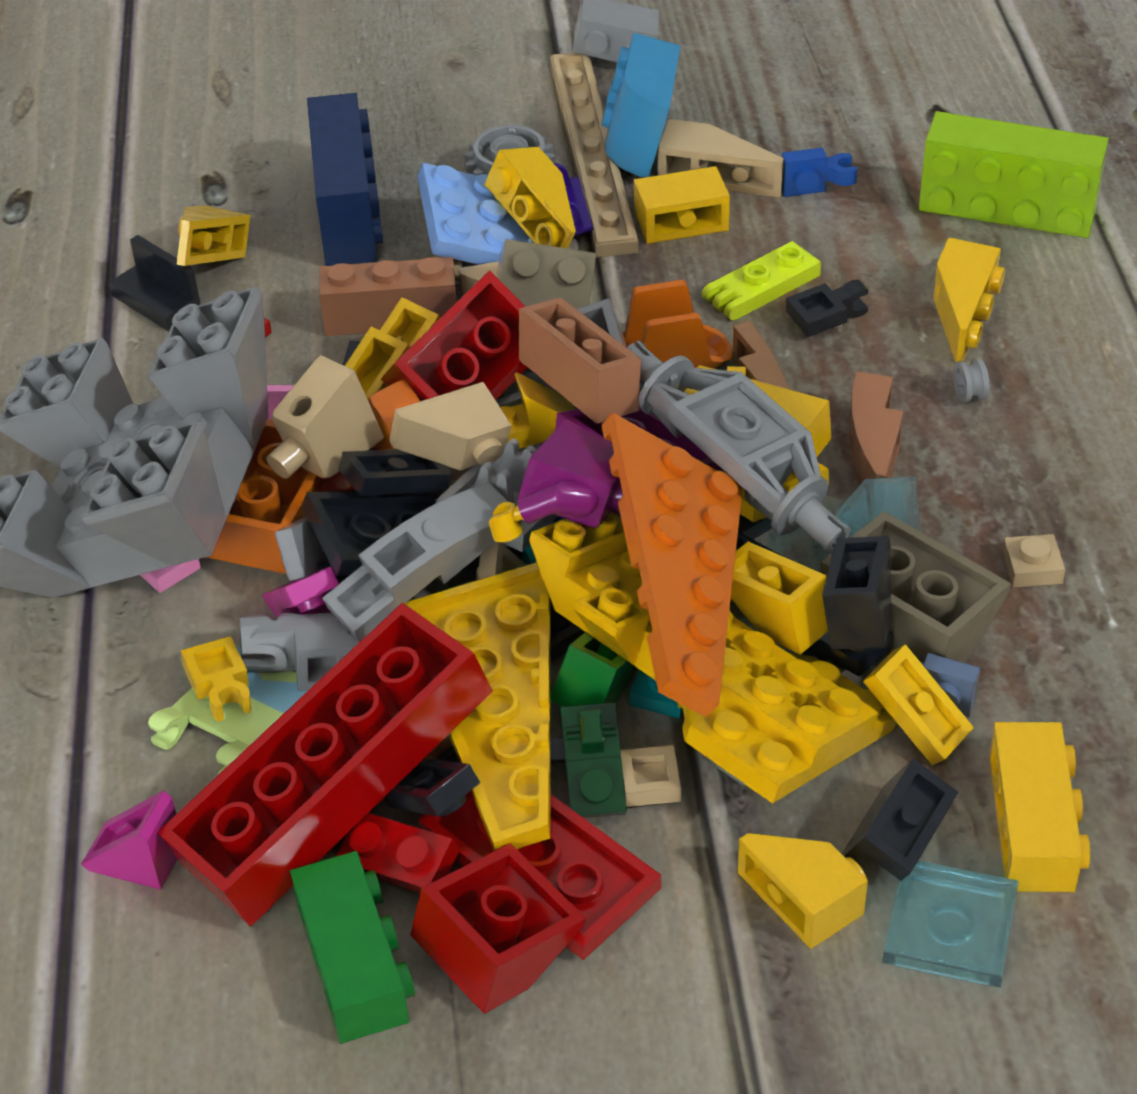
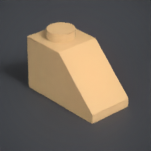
[389,382,512,470]

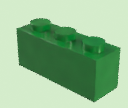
[290,851,415,1044]

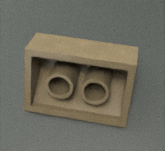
[820,511,1011,663]

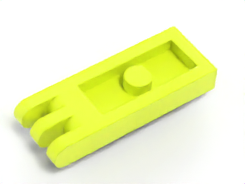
[701,241,821,321]

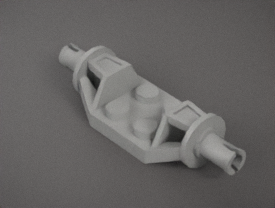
[627,341,851,553]

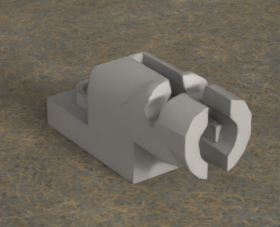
[239,613,369,691]

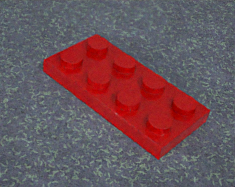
[418,791,662,960]

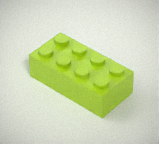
[919,111,1109,238]

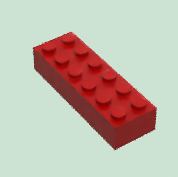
[157,602,493,927]

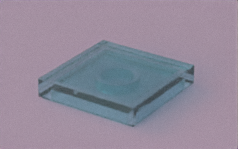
[882,861,1019,988]

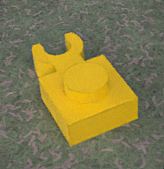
[180,636,252,722]

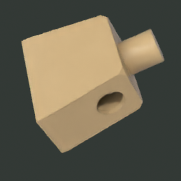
[266,355,384,479]

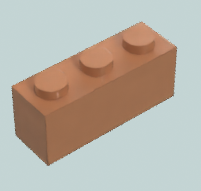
[319,257,457,336]
[519,297,641,424]

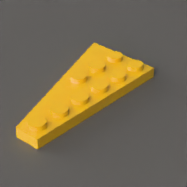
[405,562,551,851]

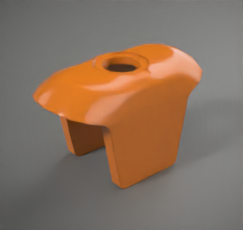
[623,280,733,369]

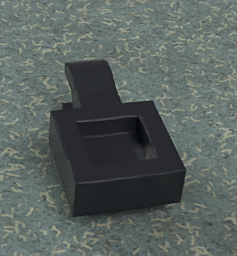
[786,280,869,337]

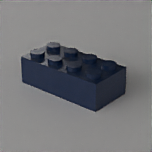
[307,93,383,266]

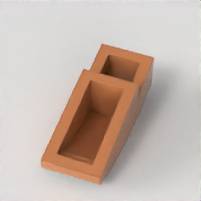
[849,371,904,511]

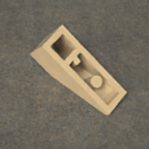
[658,119,784,198]

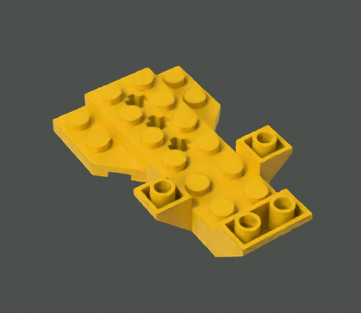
[529,512,897,804]

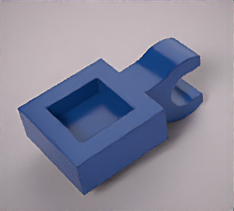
[782,147,858,197]

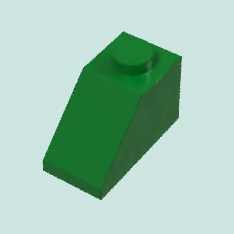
[551,632,637,707]

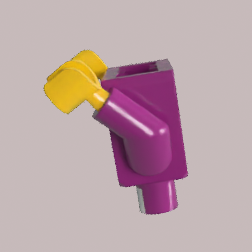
[489,420,623,543]

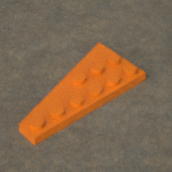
[601,412,743,717]

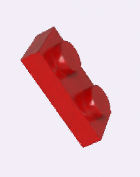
[336,813,460,893]

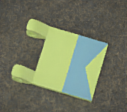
[148,645,307,775]

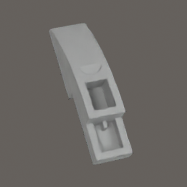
[322,483,522,641]

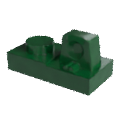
[560,702,627,818]

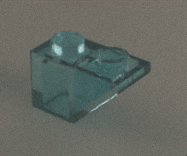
[813,476,920,556]

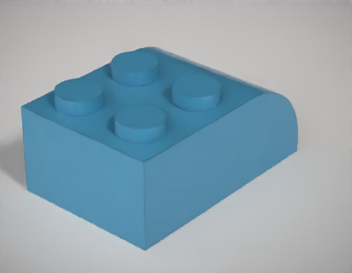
[601,33,681,177]

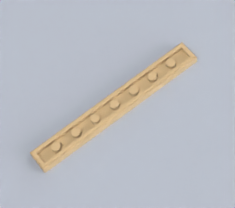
[550,52,638,258]

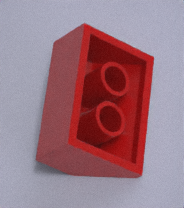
[381,270,528,401]

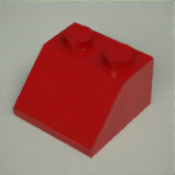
[410,843,586,1014]

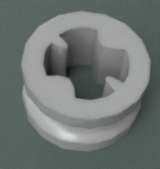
[953,358,990,403]

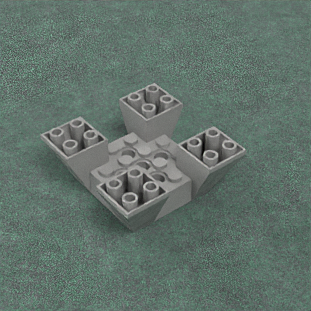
[0,286,269,598]

